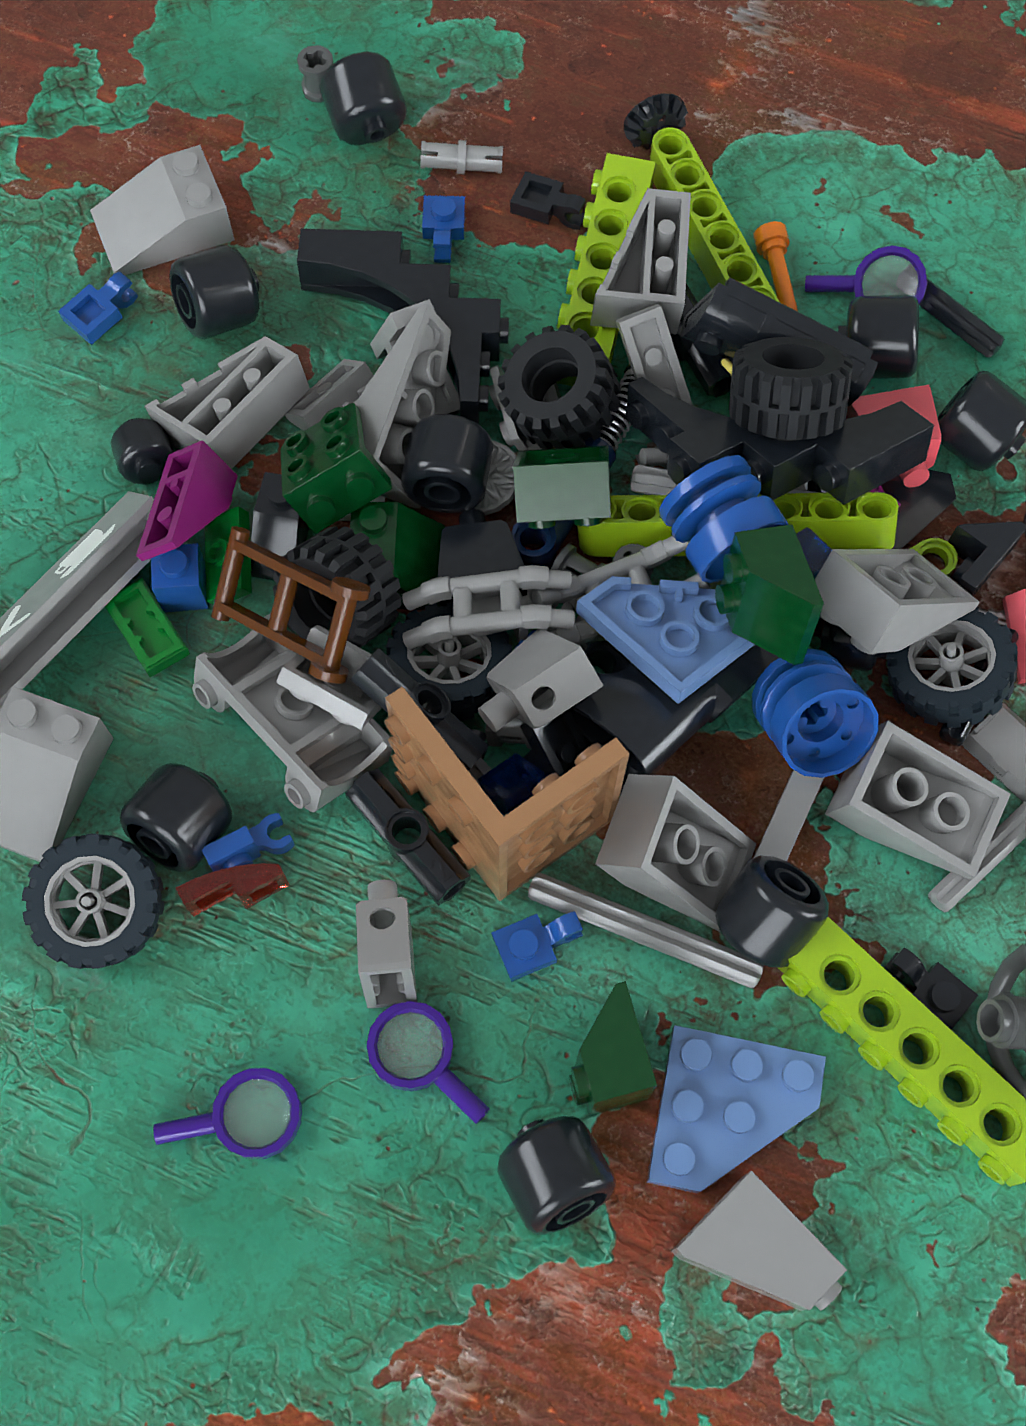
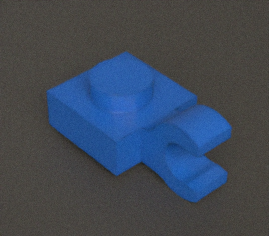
[422,196,465,263]
[58,271,138,345]
[202,813,295,879]
[491,911,583,982]

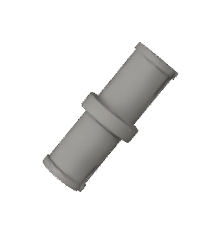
[420,140,503,175]

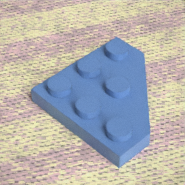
[576,576,755,704]
[647,1025,826,1193]

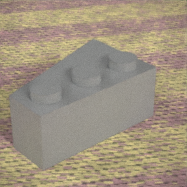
[590,188,691,334]
[145,336,310,469]

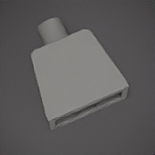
[478,629,603,732]
[356,880,417,1009]

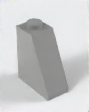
[671,1171,847,1311]

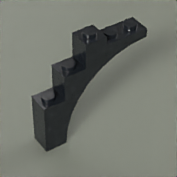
[297,229,509,424]
[625,377,934,505]

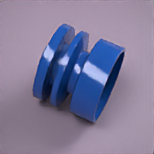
[659,455,789,583]
[752,648,879,778]

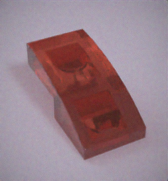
[176,863,289,917]

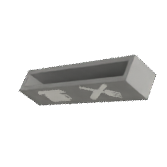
[0,491,154,709]

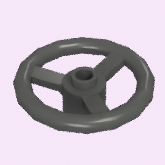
[976,944,1026,1098]

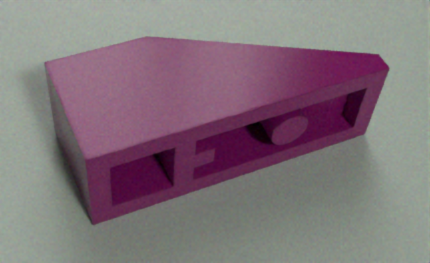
[136,440,238,561]

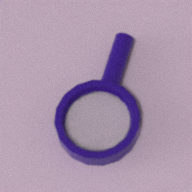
[805,245,927,305]
[366,1001,490,1124]
[153,1068,302,1159]

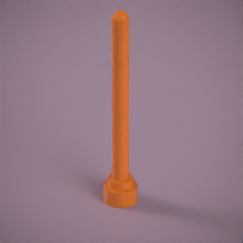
[753,221,798,312]

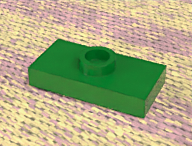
[204,506,252,605]
[105,578,190,678]

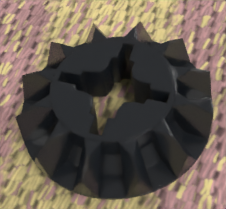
[623,93,688,150]

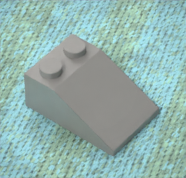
[90,145,234,275]
[815,549,979,655]
[0,686,114,862]
[825,721,1011,879]
[595,774,756,931]

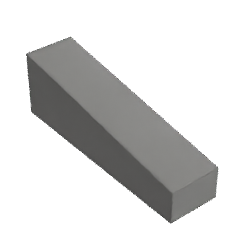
[754,769,824,861]

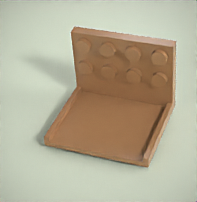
[384,686,629,902]

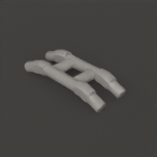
[532,536,711,645]
[402,565,575,650]

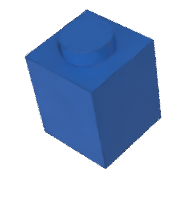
[151,543,209,613]

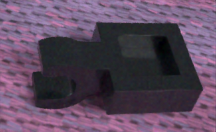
[510,171,586,230]
[884,947,978,1030]

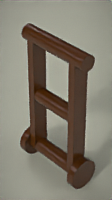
[211,526,371,684]

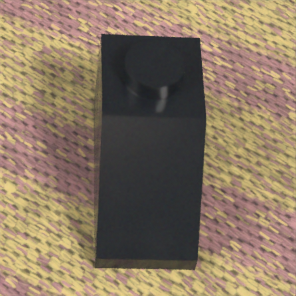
[251,472,310,581]

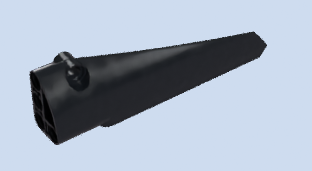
[569,469,957,796]

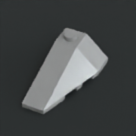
[355,304,451,508]

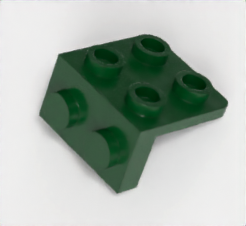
[280,403,392,534]

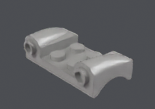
[192,613,392,812]

